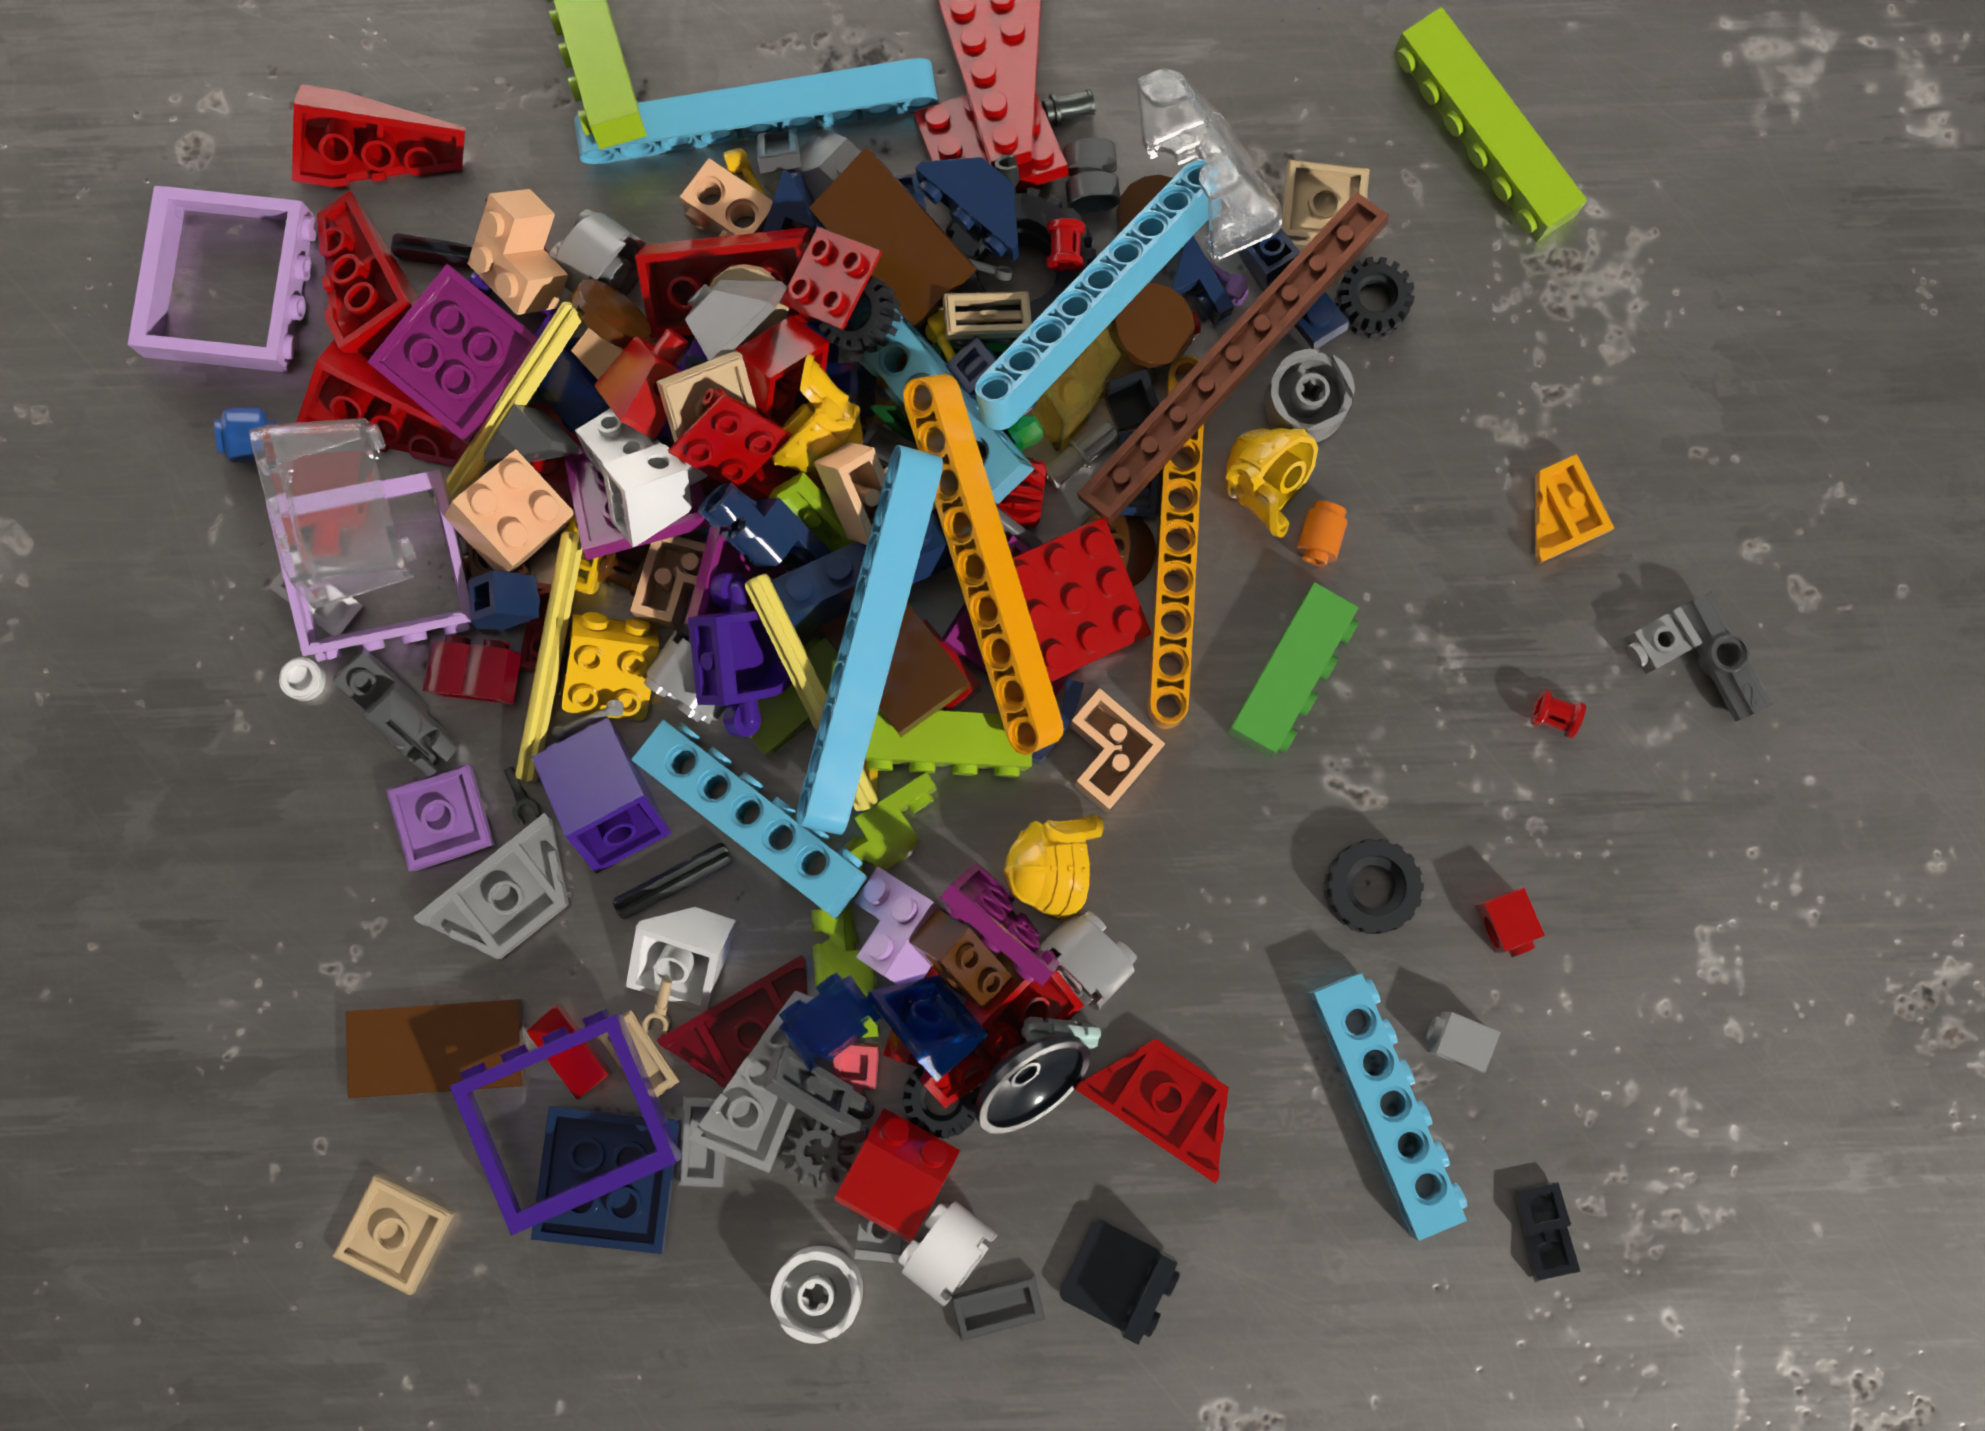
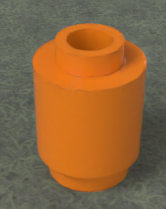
[1296,501,1348,566]

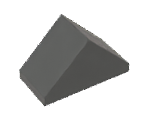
[484,405,579,463]

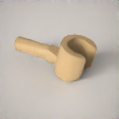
[642,978,672,1037]

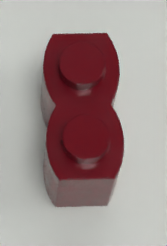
[422,635,521,704]

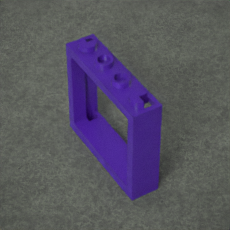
[450,1009,682,1236]

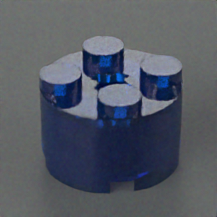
[779,972,883,1073]

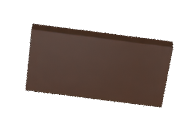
[809,147,977,329]
[819,602,971,738]
[346,999,525,1098]

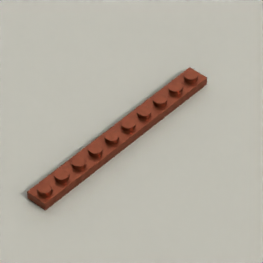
[1077,192,1389,525]

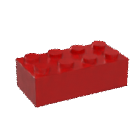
[635,227,816,339]

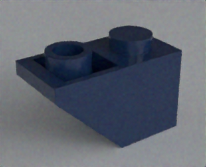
[468,570,540,635]

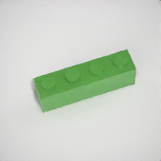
[1227,582,1359,758]

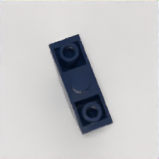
[915,157,1019,262]

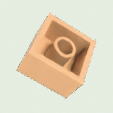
[444,449,575,573]

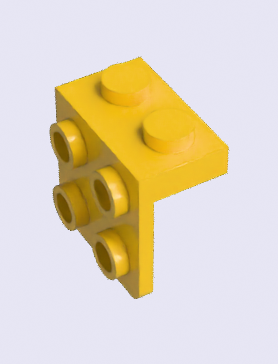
[562,612,659,721]

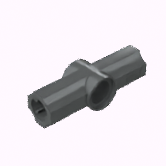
[1681,592,1772,722]

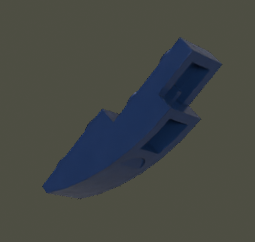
[1220,195,1349,349]

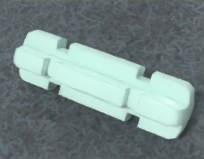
[1021,1017,1101,1049]

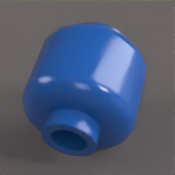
[214,407,279,463]

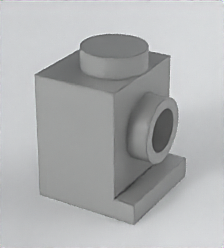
[1625,606,1703,674]
[855,1215,902,1263]

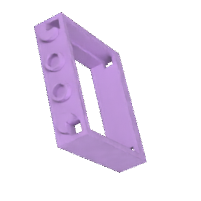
[127,185,317,373]
[266,470,471,662]

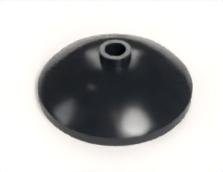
[975,1034,1091,1134]

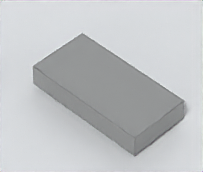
[678,1096,725,1187]

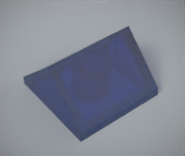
[867,975,988,1081]

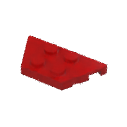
[1074,1038,1229,1184]

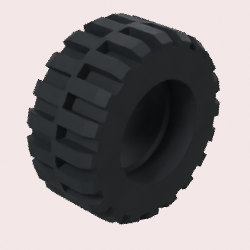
[946,187,1097,344]

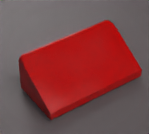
[526,1005,612,1100]

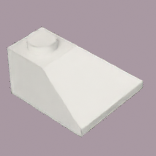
[626,907,736,1012]

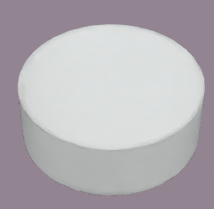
[279,657,326,701]

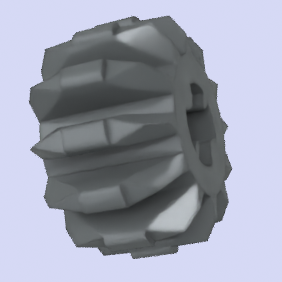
[781,1117,856,1189]

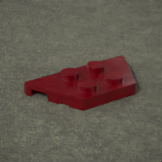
[657,955,808,1089]

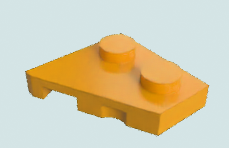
[1535,454,1614,564]

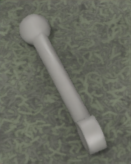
[551,700,624,741]

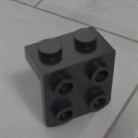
[1059,1220,1180,1345]

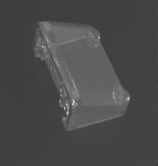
[1136,69,1282,262]
[249,418,416,609]

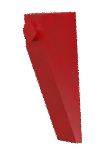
[317,190,419,353]
[919,951,1084,1108]

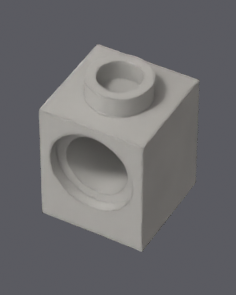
[1426,1012,1501,1073]

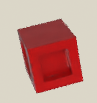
[1475,888,1545,957]

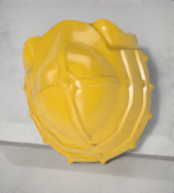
[771,353,864,477]
[1225,427,1318,538]
[1003,814,1104,921]

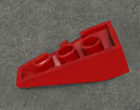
[292,84,466,187]
[296,339,474,467]

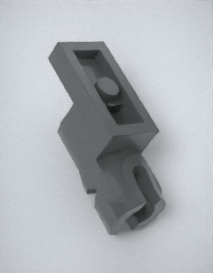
[333,648,458,777]

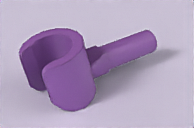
[1207,258,1248,306]

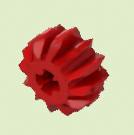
[999,457,1047,528]

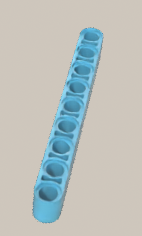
[574,58,939,164]
[975,160,1219,430]
[796,445,943,835]

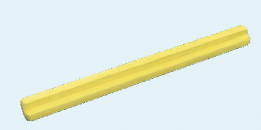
[434,302,584,506]
[515,531,582,782]
[745,574,878,811]

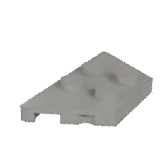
[413,812,569,959]

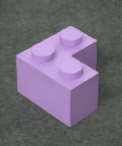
[853,866,952,994]

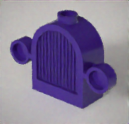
[688,572,799,737]

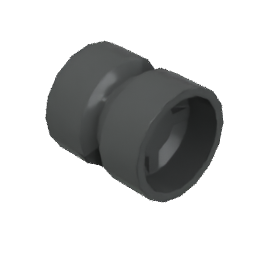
[1062,138,1120,213]

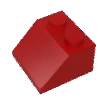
[833,1108,961,1243]

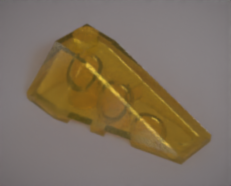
[1031,323,1127,451]

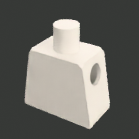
[602,444,707,547]

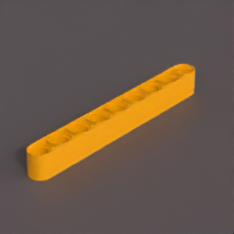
[1147,355,1204,729]
[903,373,1064,755]

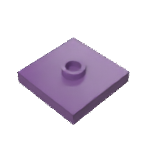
[386,764,495,872]

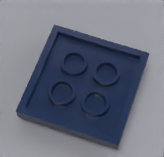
[531,1106,681,1254]

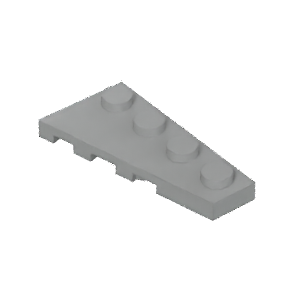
[687,991,837,1173]

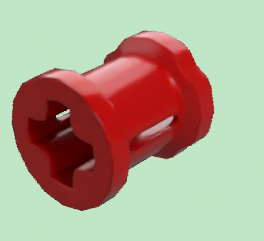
[1046,218,1085,272]
[1530,689,1586,739]

